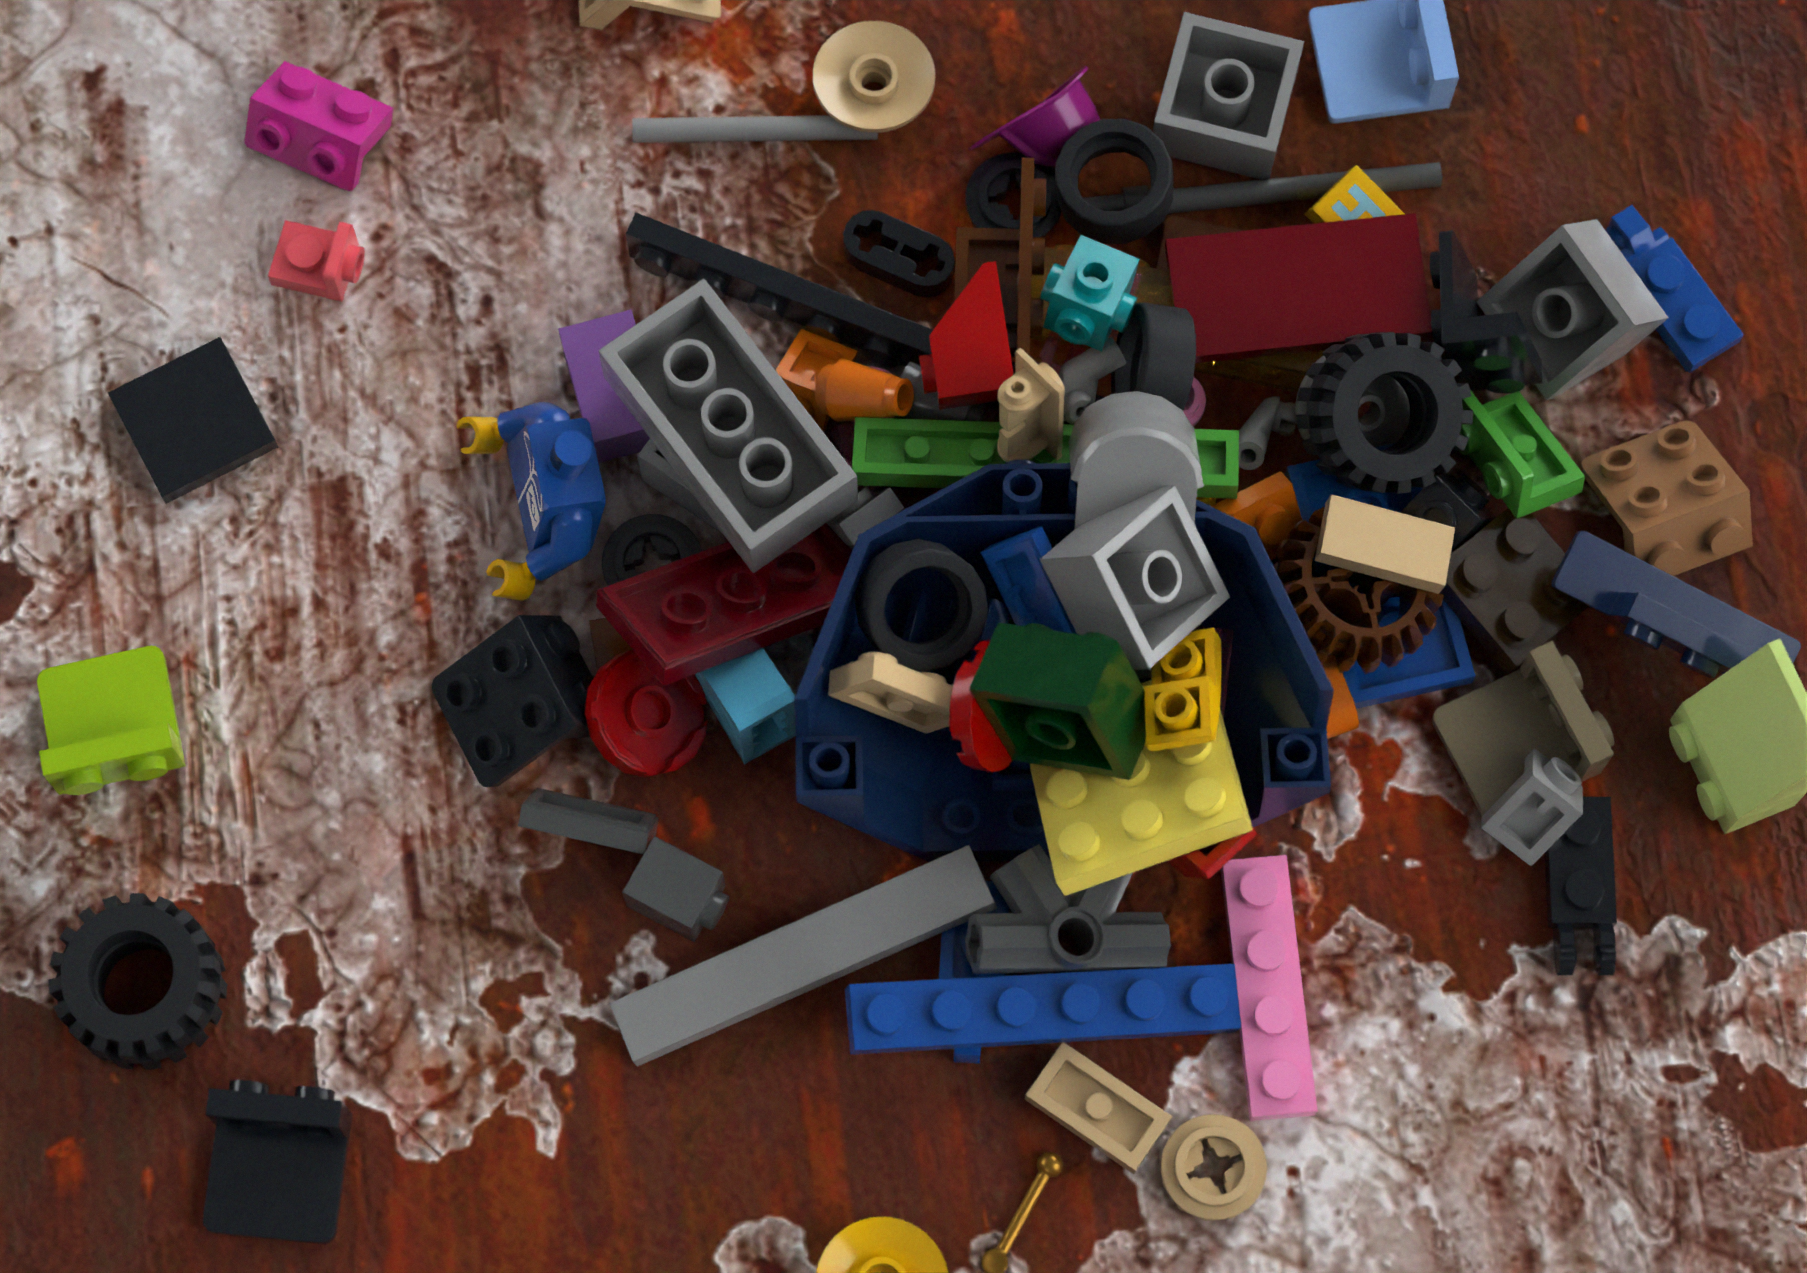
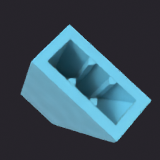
[695,648,796,764]

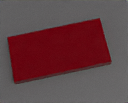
[1165,213,1432,363]
[596,523,852,686]

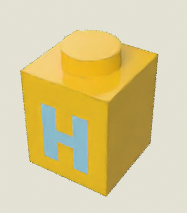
[1305,165,1405,224]

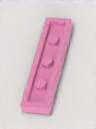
[1220,855,1317,1121]

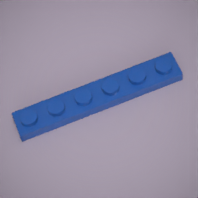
[845,964,1241,1055]

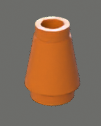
[815,359,914,422]

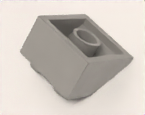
[1476,219,1668,400]
[1040,485,1230,670]

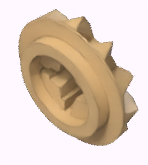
[1161,1114,1267,1221]

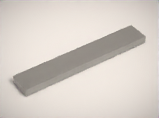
[609,845,997,1067]

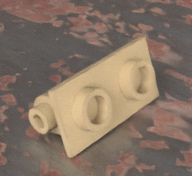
[997,348,1065,462]

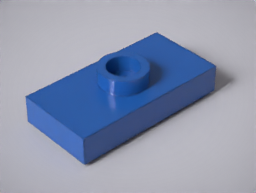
[980,526,1077,634]

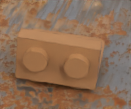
[1581,421,1753,576]

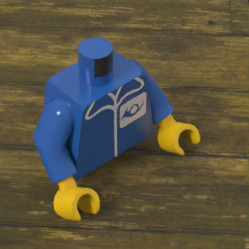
[457,402,606,601]

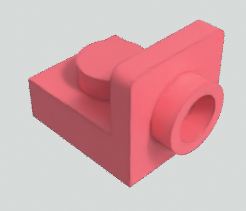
[268,220,365,302]

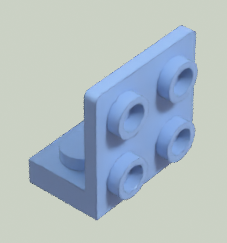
[1308,0,1459,124]

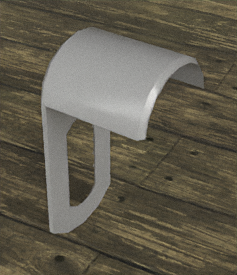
[1069,391,1204,679]

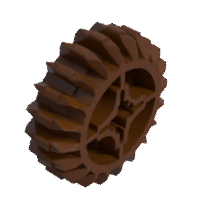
[1274,502,1444,675]

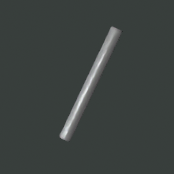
[632,115,878,143]

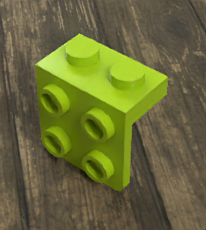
[37,645,186,795]

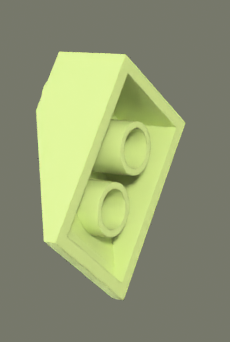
[1669,638,1807,834]

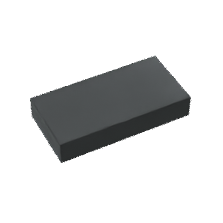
[518,788,659,854]

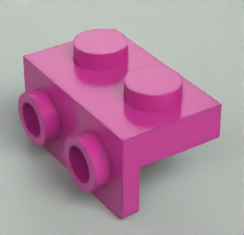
[244,61,394,191]

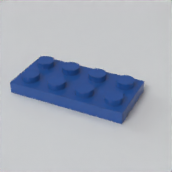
[1285,443,1476,709]

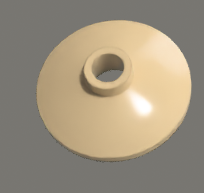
[813,21,935,133]

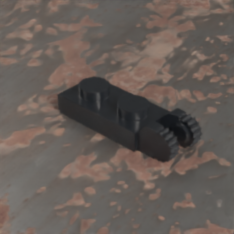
[1544,797,1617,976]

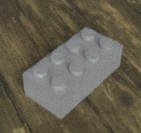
[598,279,858,573]

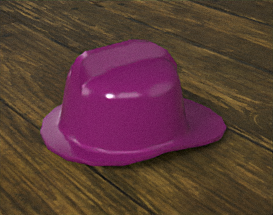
[968,66,1101,167]

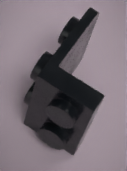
[1430,230,1543,394]
[432,615,594,787]
[203,1080,353,1244]

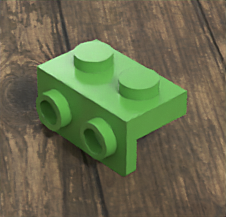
[1459,390,1585,519]

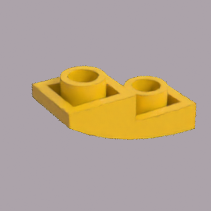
[1144,628,1221,751]

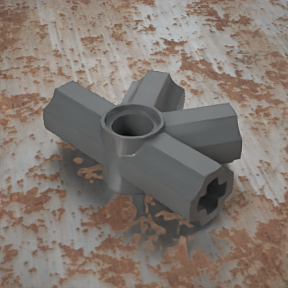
[965,844,1171,974]

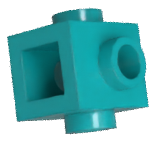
[1040,235,1140,352]

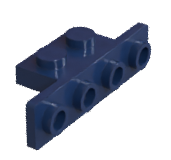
[1552,531,1801,679]

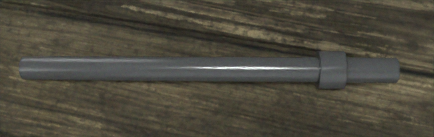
[1082,162,1442,214]

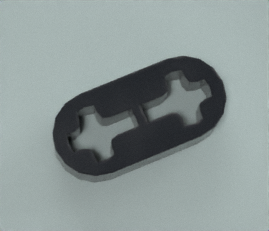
[843,210,955,298]

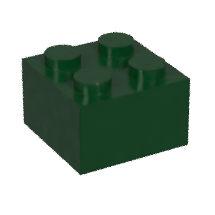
[969,622,1146,780]

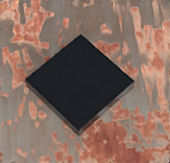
[108,337,278,504]

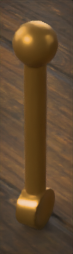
[982,1152,1063,1273]

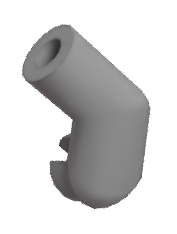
[1059,336,1126,425]
[1239,396,1296,470]

